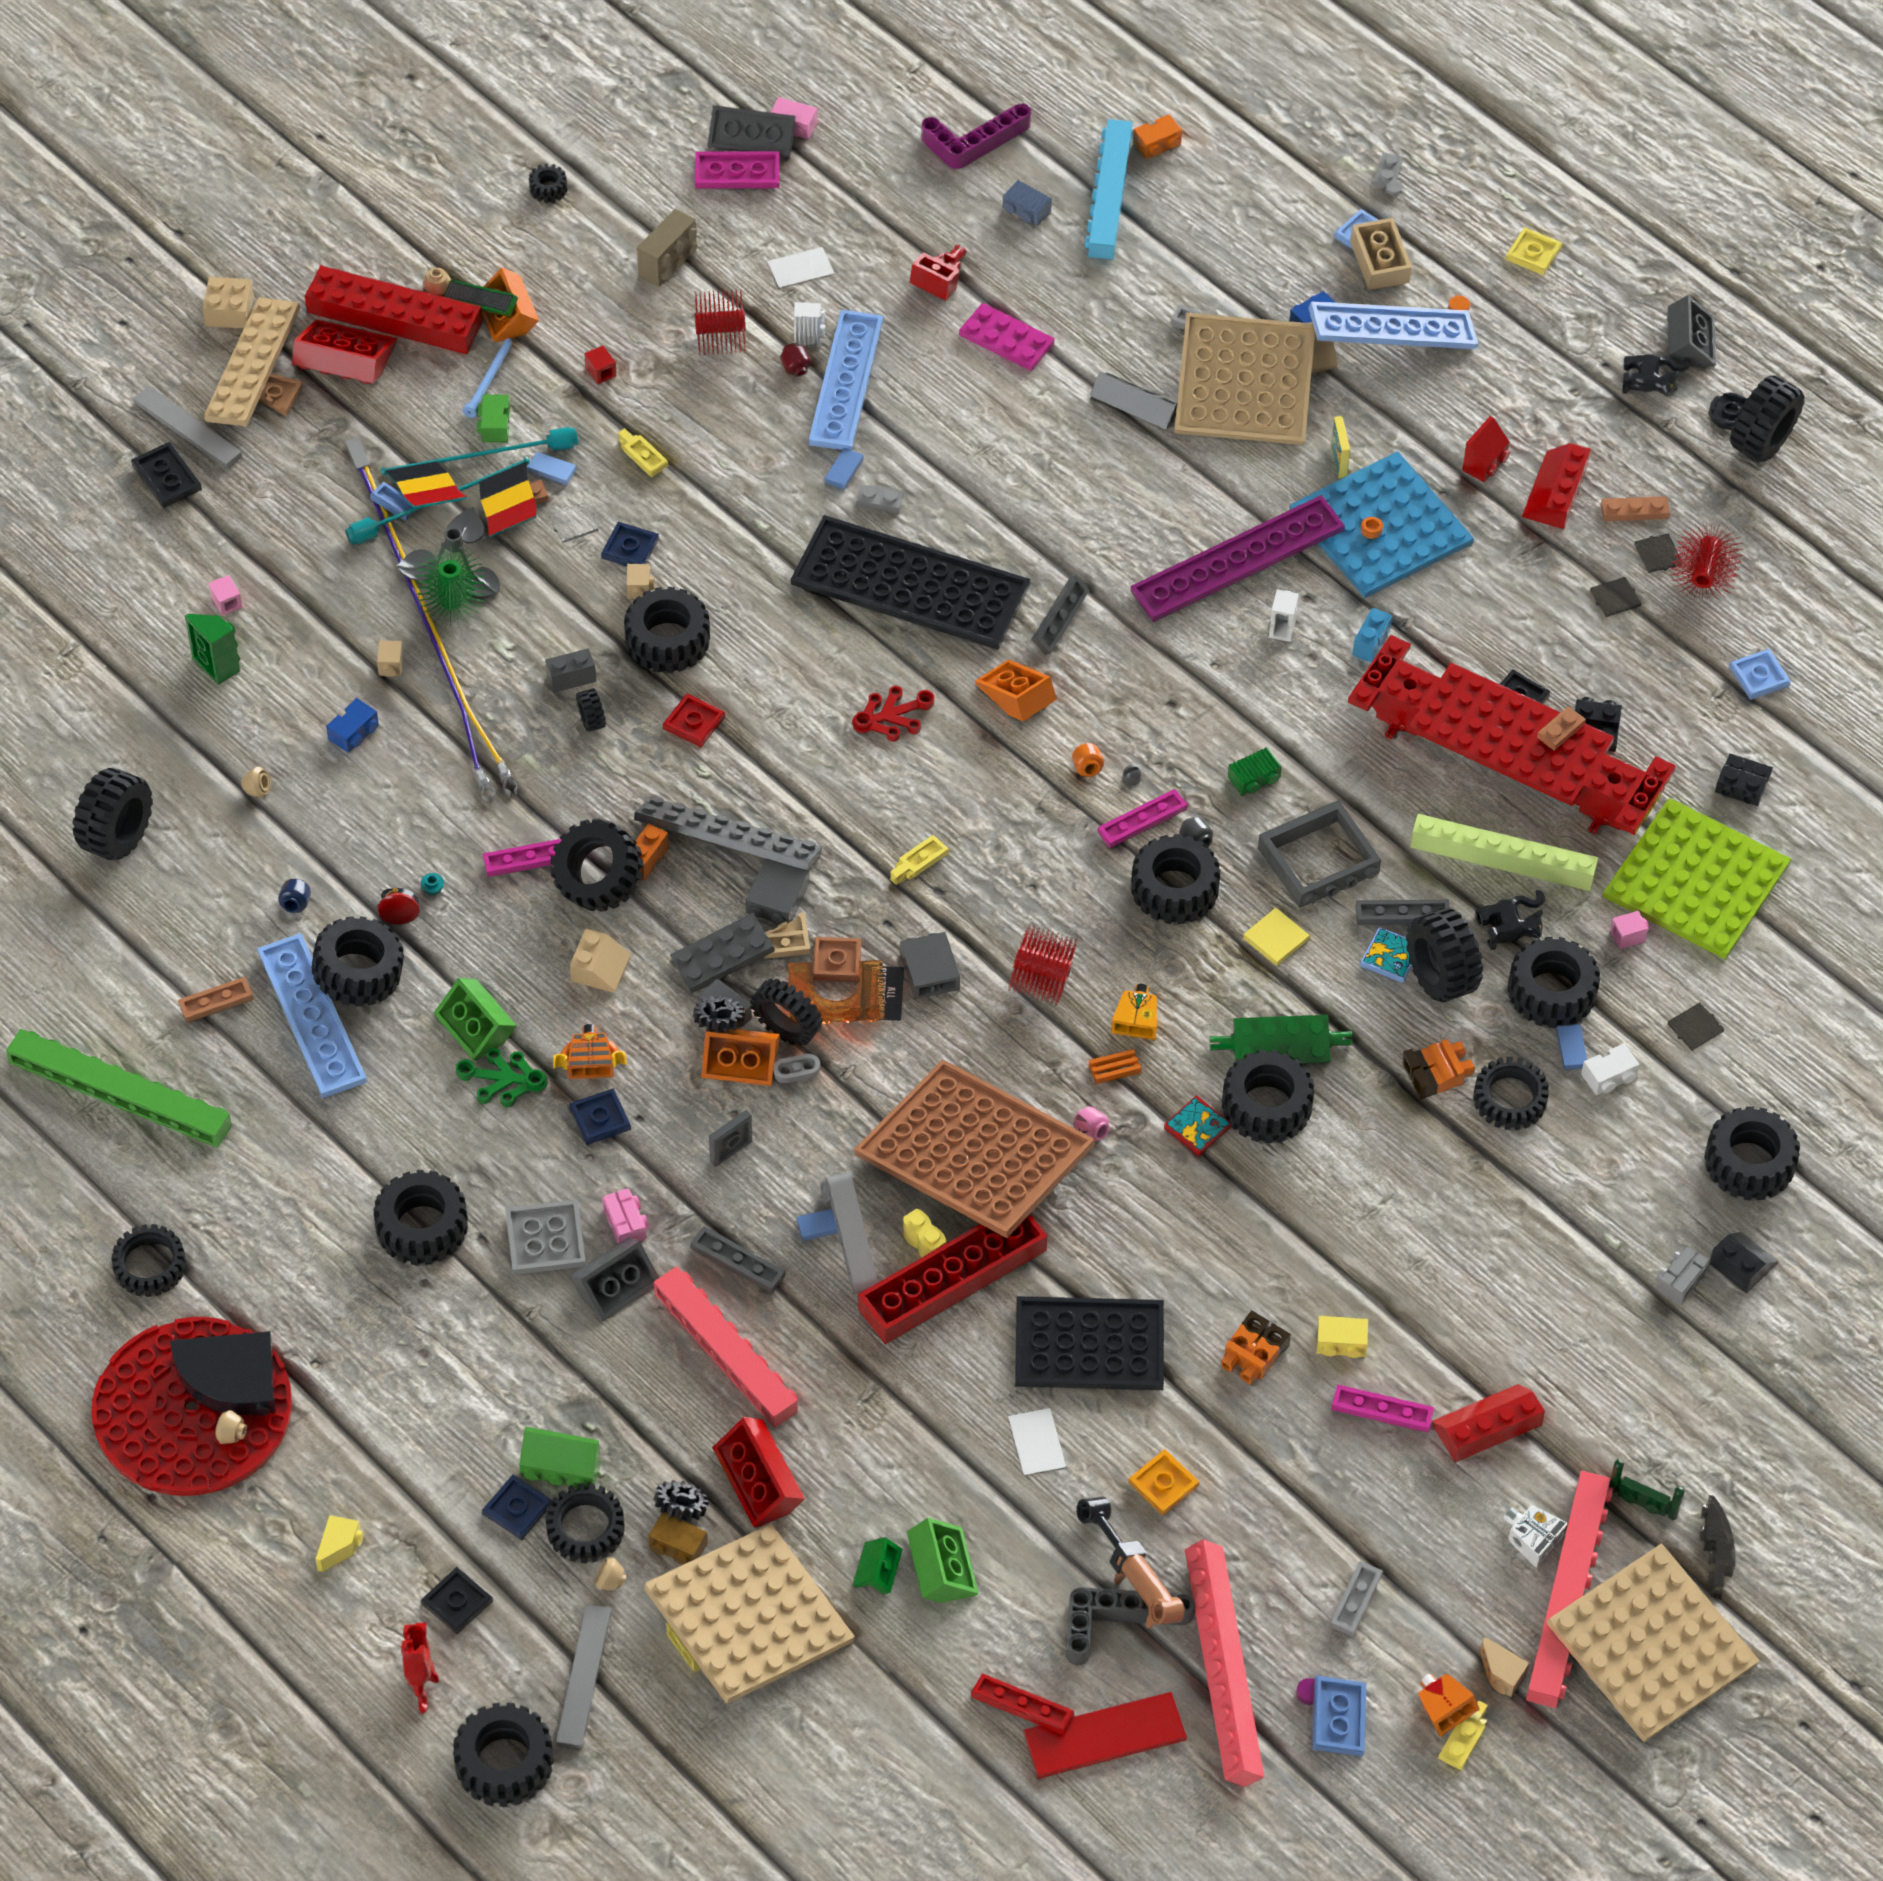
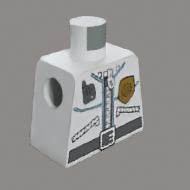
[1503,1506,1568,1568]

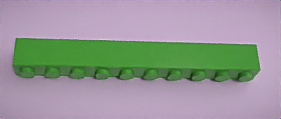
[6,1029,232,1148]

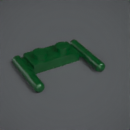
[1608,1459,1685,1520]

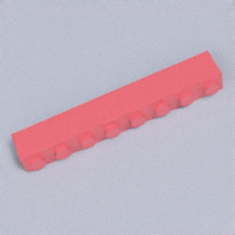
[654,1266,798,1429]

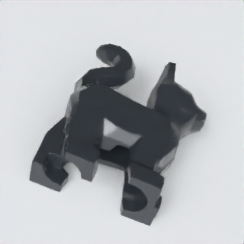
[1622,353,1691,397]
[1475,890,1545,950]

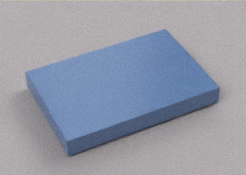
[1312,1676,1366,1756]

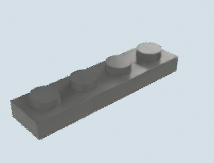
[1031,575,1090,655]
[1355,899,1450,925]
[690,1226,785,1293]

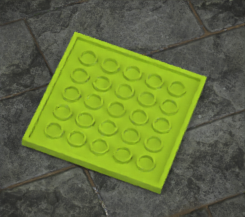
[1603,797,1791,960]

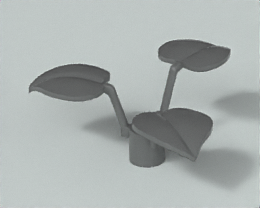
[397,507,500,598]

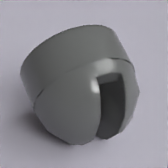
[1123,765,1141,785]

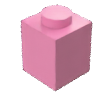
[209,575,242,616]
[1610,911,1649,949]

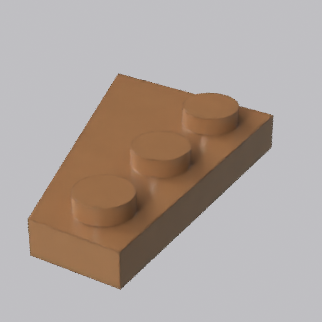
[259,374,303,417]

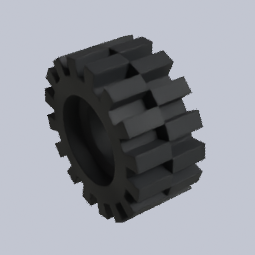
[529,164,567,203]
[576,688,606,732]

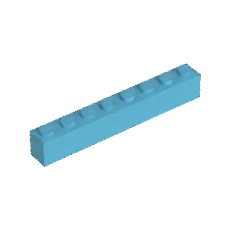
[1085,119,1133,260]

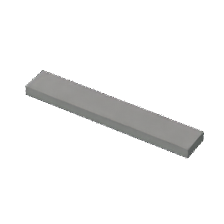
[133,386,242,469]
[556,1604,612,1750]

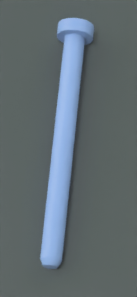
[462,338,513,418]

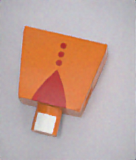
[1418,1674,1480,1737]

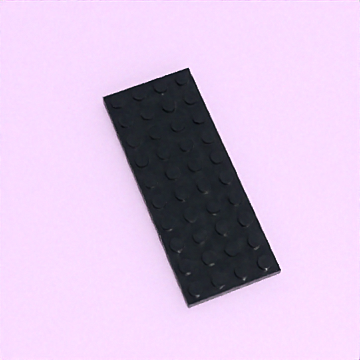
[791,515,1030,650]

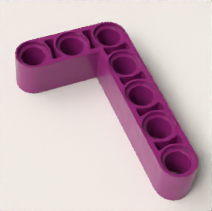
[921,103,1031,169]

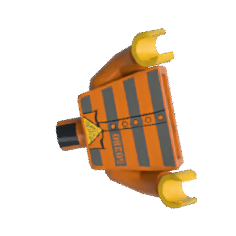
[553,1024,627,1079]

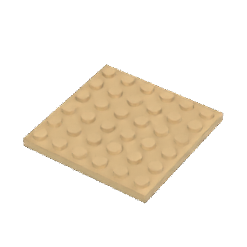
[1174,312,1315,445]
[644,1524,855,1704]
[1546,1543,1760,1743]

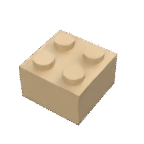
[203,277,254,328]

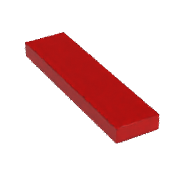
[971,1673,1075,1735]

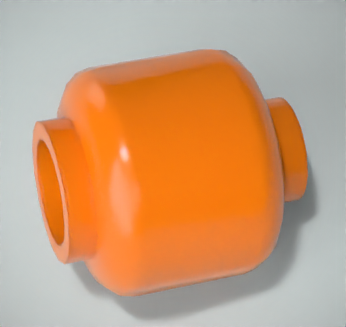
[1072,743,1104,777]

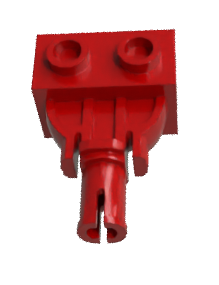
[909,245,966,301]

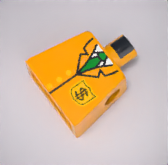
[1111,984,1157,1040]

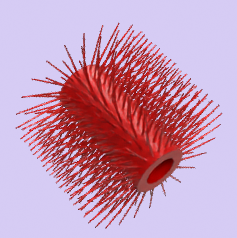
[695,288,746,356]
[1671,522,1743,602]
[1008,924,1077,1005]

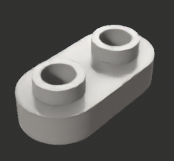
[773,1054,820,1084]

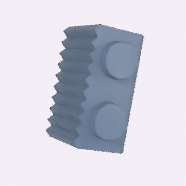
[1002,180,1052,226]

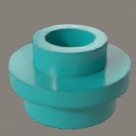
[421,873,444,895]

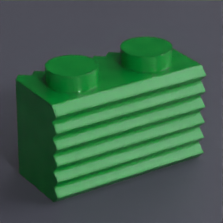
[1228,747,1282,796]

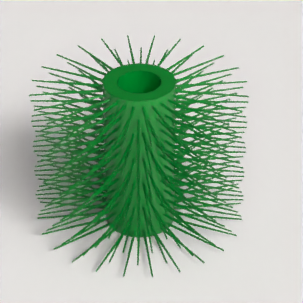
[417,545,485,626]

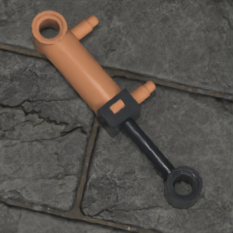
[1076,1496,1185,1628]

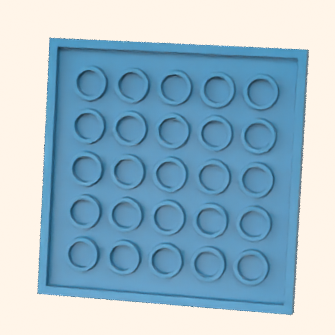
[1289,451,1474,598]

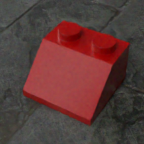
[1462,416,1510,482]

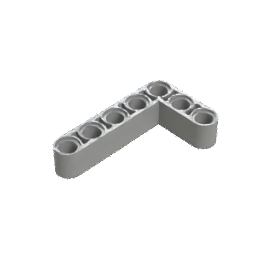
[820,1172,878,1294]

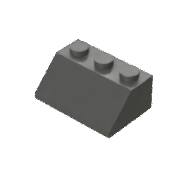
[1667,295,1716,367]
[569,1237,659,1321]

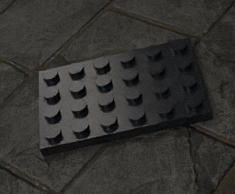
[1015,1296,1164,1391]

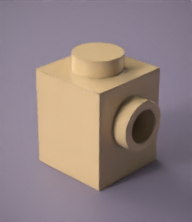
[627,564,654,599]
[377,640,403,677]

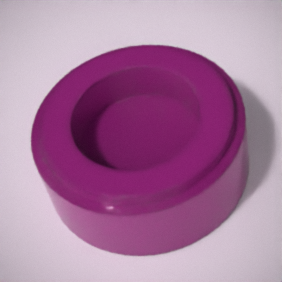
[1296,1678,1314,1705]

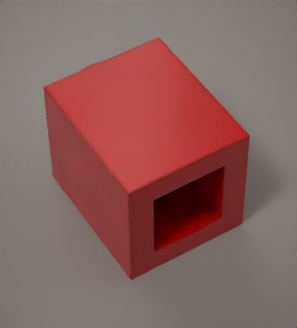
[584,345,617,384]

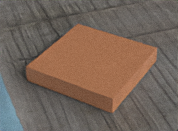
[812,937,862,982]

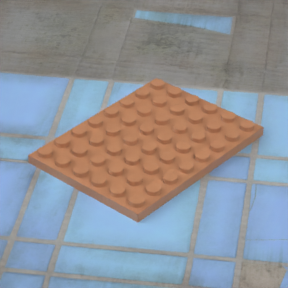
[854,1059,1095,1238]

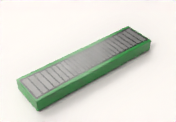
[443,279,518,317]

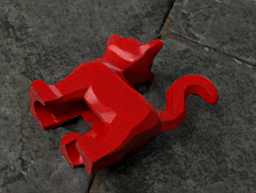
[401,1622,439,1714]

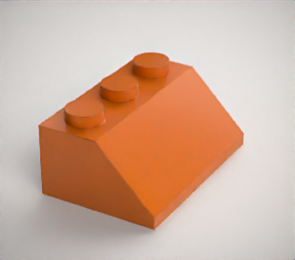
[481,267,539,342]
[701,1029,780,1086]

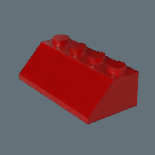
[1522,443,1591,529]
[1431,1384,1545,1463]
[712,1417,805,1528]

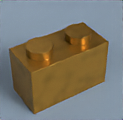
[648,1513,708,1565]

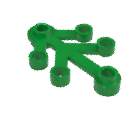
[456,1048,548,1107]

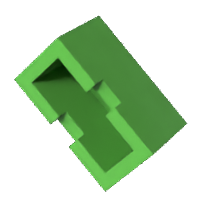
[477,395,510,442]

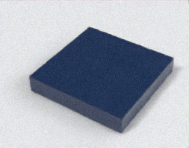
[601,522,659,566]
[569,1088,631,1145]
[482,1474,552,1540]

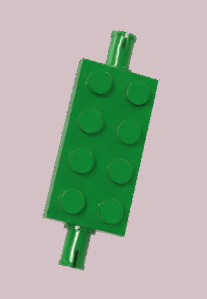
[1209,1015,1352,1064]

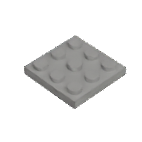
[505,1199,586,1275]

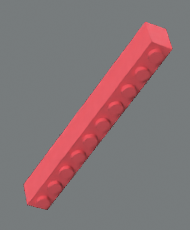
[1526,1470,1613,1708]
[1184,1539,1264,1787]

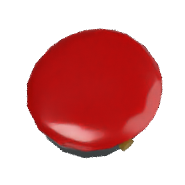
[377,888,420,925]

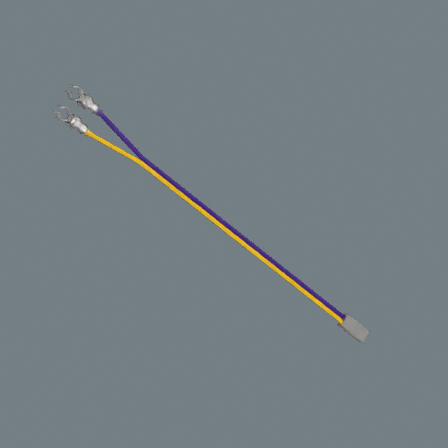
[345,437,517,804]

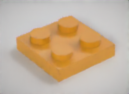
[1128,1449,1199,1516]

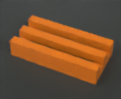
[1088,1049,1141,1084]

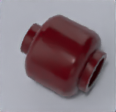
[780,343,811,377]

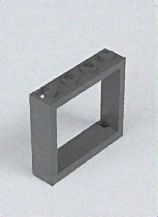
[1258,800,1381,908]

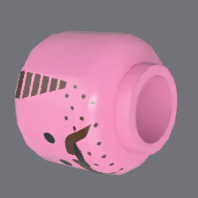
[1074,1107,1109,1142]

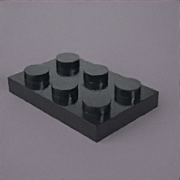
[131,441,202,508]

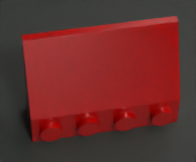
[292,319,397,384]

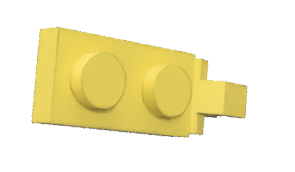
[618,428,668,478]
[890,835,949,885]
[1438,1700,1488,1770]

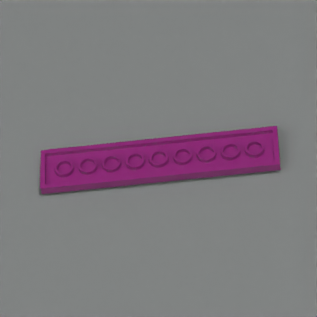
[1130,495,1345,622]

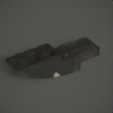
[1699,1495,1735,1598]

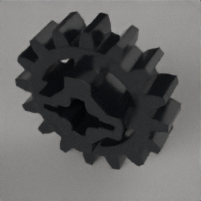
[693,996,745,1033]
[653,1480,709,1522]

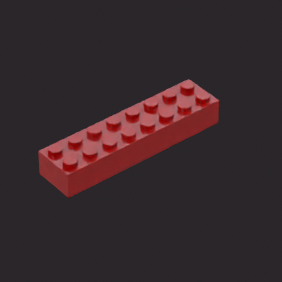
[305,265,482,354]
[858,1214,1048,1345]

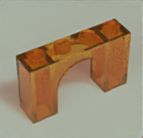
[788,960,885,1023]

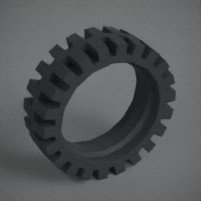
[112,1224,186,1297]

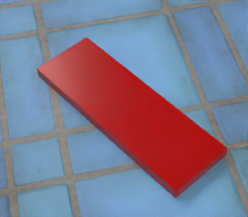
[1023,1692,1187,1779]

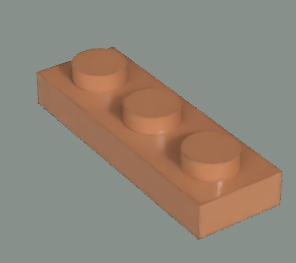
[1600,496,1670,521]
[178,977,254,1023]

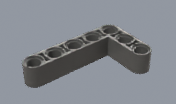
[1066,1587,1194,1666]

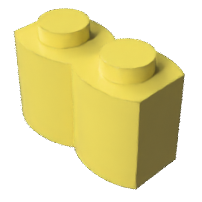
[903,1209,946,1258]

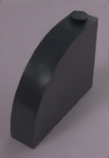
[171,1331,276,1416]

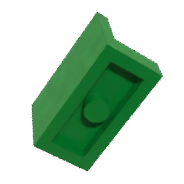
[852,1537,903,1595]

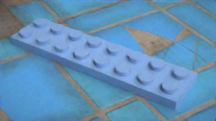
[1308,302,1478,349]
[809,310,883,450]
[257,933,367,1099]

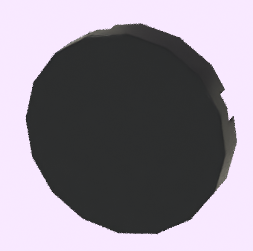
[1709,392,1746,430]

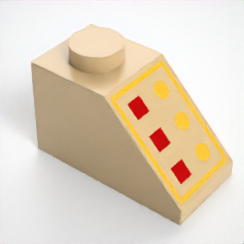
[1480,1637,1529,1697]

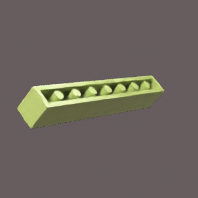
[1410,814,1598,891]

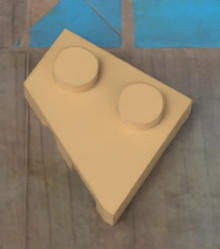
[764,912,810,959]

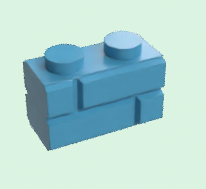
[1352,608,1392,663]

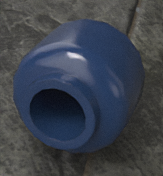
[278,879,311,913]

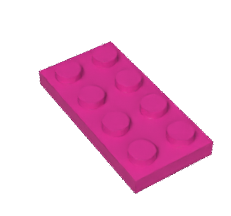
[695,151,780,189]
[959,303,1055,371]

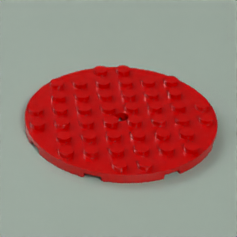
[91,1317,292,1496]

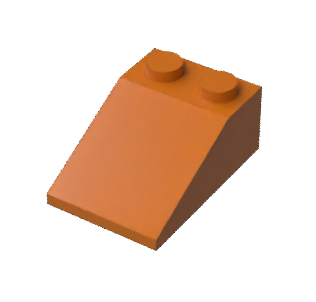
[975,659,1057,721]

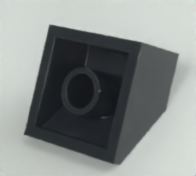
[1710,1232,1778,1293]

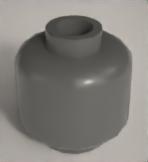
[1179,817,1213,848]

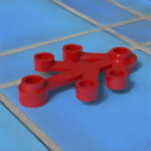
[852,686,935,742]

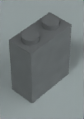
[746,858,810,925]
[900,932,960,999]

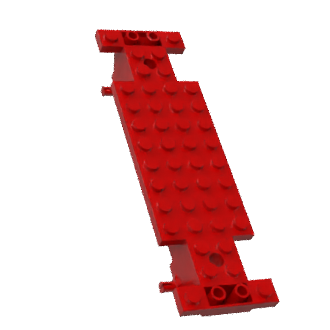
[1348,635,1676,835]

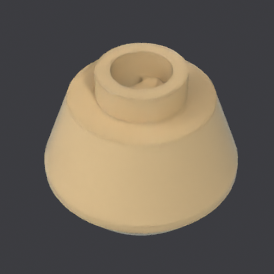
[423,268,451,296]
[241,767,271,798]
[216,1410,247,1444]
[594,1557,626,1591]

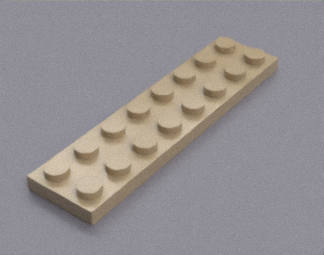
[204,297,300,427]

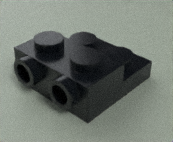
[1575,697,1622,752]
[1715,753,1773,806]

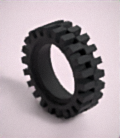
[750,979,823,1046]
[1473,1057,1549,1130]
[545,1483,625,1563]

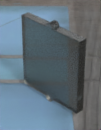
[1634,533,1683,573]
[1590,577,1641,617]
[1667,1002,1724,1051]

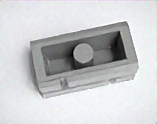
[1656,1246,1710,1305]

